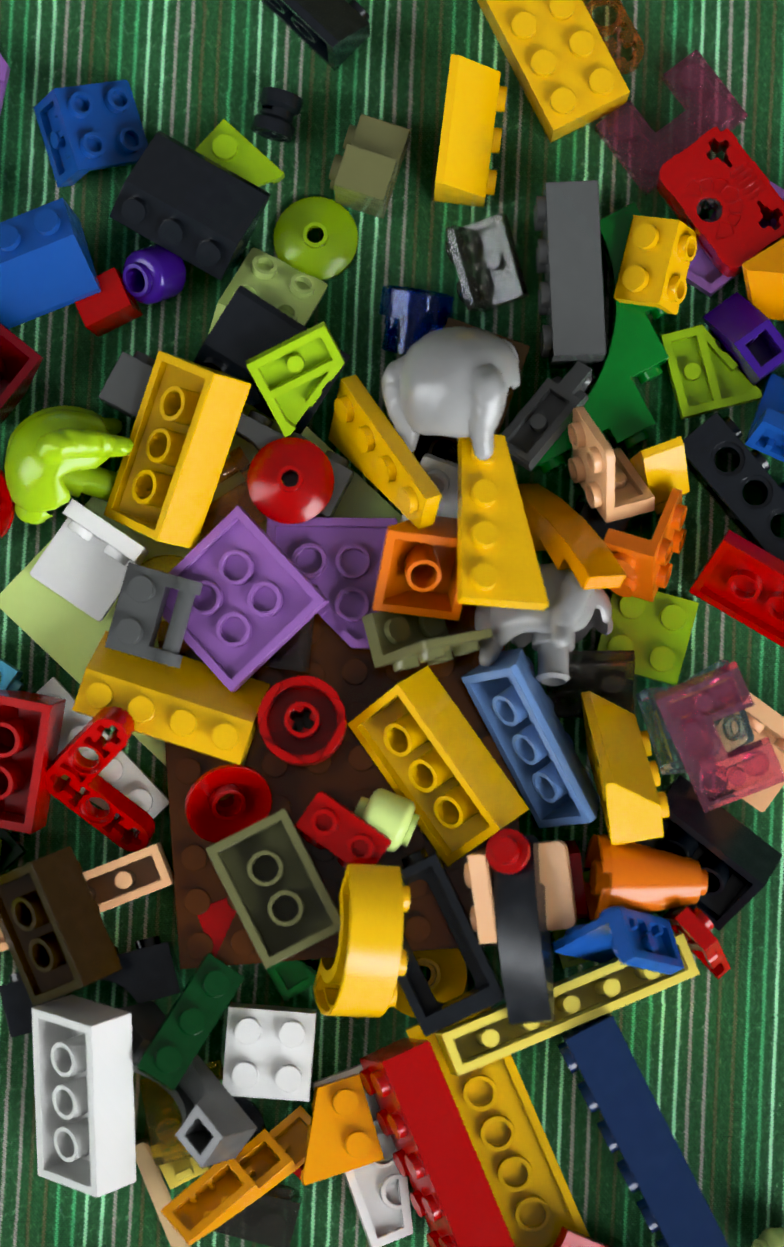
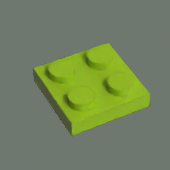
[593,591,699,686]

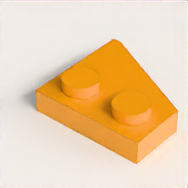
[300,1074,384,1186]

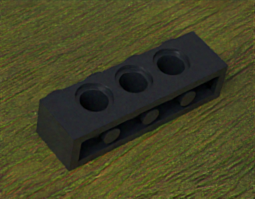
[683,412,784,561]

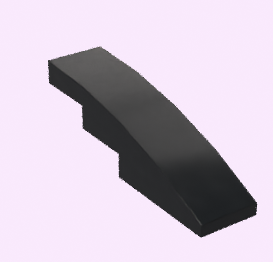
[492,835,555,1025]

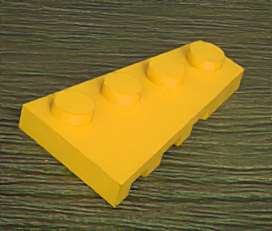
[328,374,442,529]
[457,434,549,611]

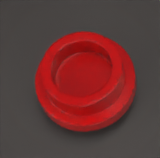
[486,829,530,874]

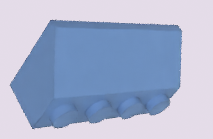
[461,647,600,828]

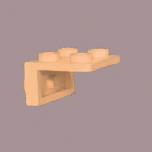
[568,406,655,523]
[464,840,577,944]

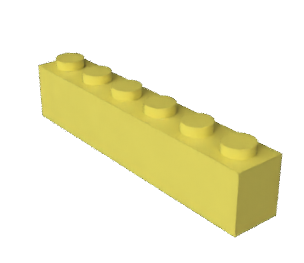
[434,933,700,1076]

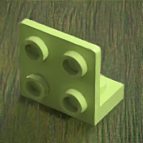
[208,248,328,334]

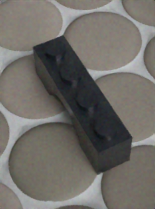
[0,935,184,1038]

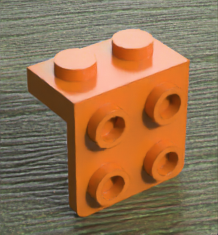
[604,488,688,602]

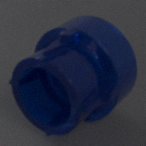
[378,285,455,354]

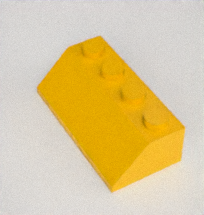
[104,351,251,549]
[72,631,271,765]
[347,666,529,867]

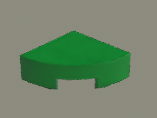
[266,960,317,1001]

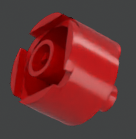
[258,675,347,766]

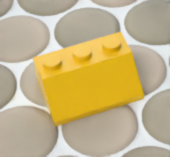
[434,54,508,207]
[581,691,670,845]

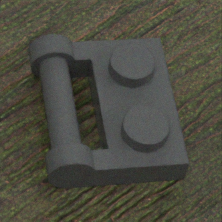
[105,562,203,668]

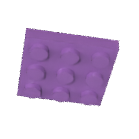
[162,505,329,692]

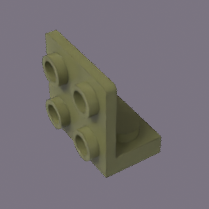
[362,611,493,672]

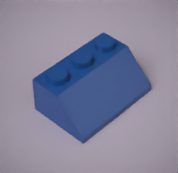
[0,197,101,329]

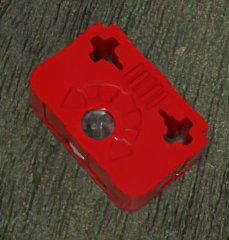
[657,126,784,277]

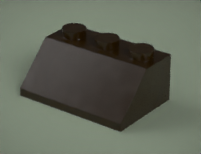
[0,846,123,1006]

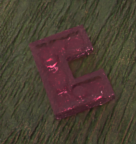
[595,49,748,195]
[654,661,784,813]

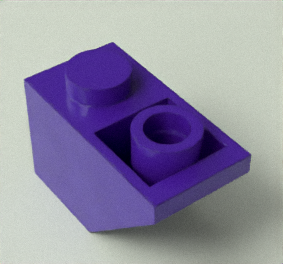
[702,292,784,386]

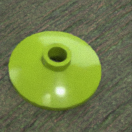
[273,197,358,281]

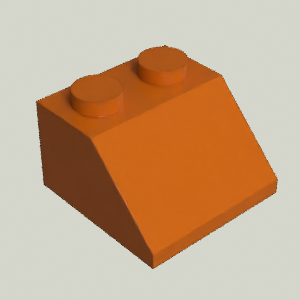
[372,516,462,621]

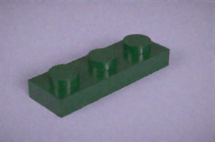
[134,953,245,1091]

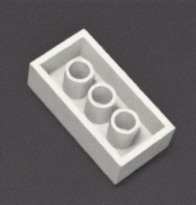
[32,995,136,1198]

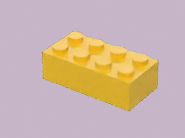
[477,0,630,143]

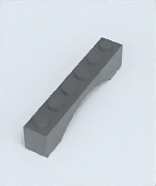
[98,351,354,517]

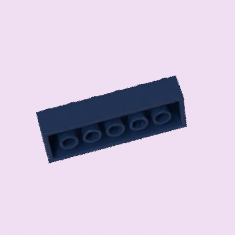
[557,1013,729,1247]

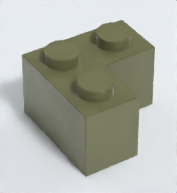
[329,114,410,219]

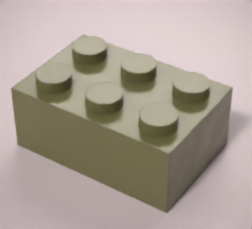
[205,808,340,969]

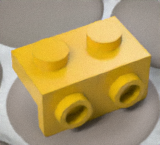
[613,215,697,315]

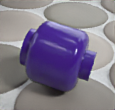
[123,244,186,304]

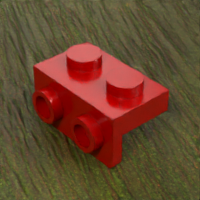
[295,791,391,869]

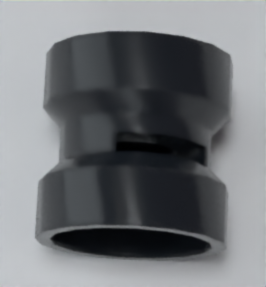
[251,87,303,143]

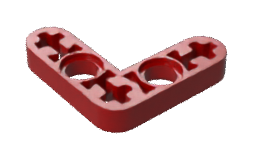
[46,706,155,852]

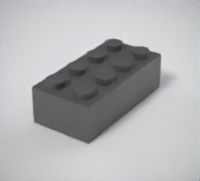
[534,180,606,369]

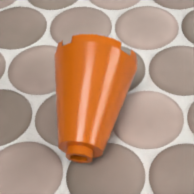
[584,834,708,921]

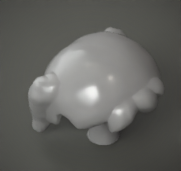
[381,327,520,460]
[474,563,613,686]

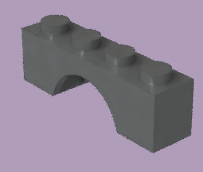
[118,1001,257,1168]

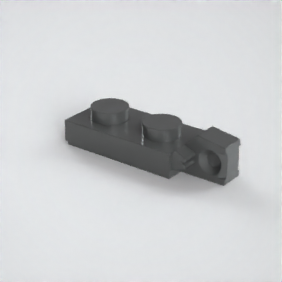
[501,360,595,472]

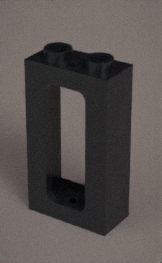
[397,848,505,1037]

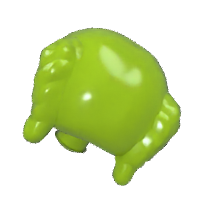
[4,405,133,525]

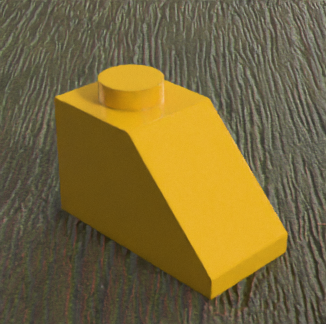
[629,436,690,515]

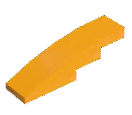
[518,483,627,589]
[160,1105,312,1246]

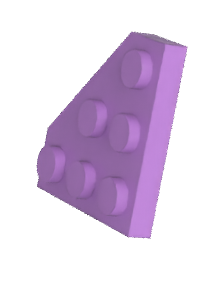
[266,517,398,649]

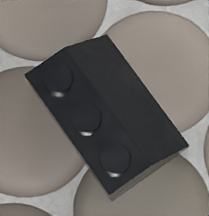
[261,0,370,71]
[109,131,271,280]
[194,285,351,435]
[635,775,782,931]

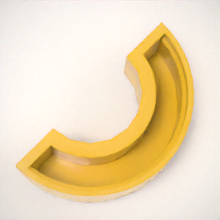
[313,863,410,1018]

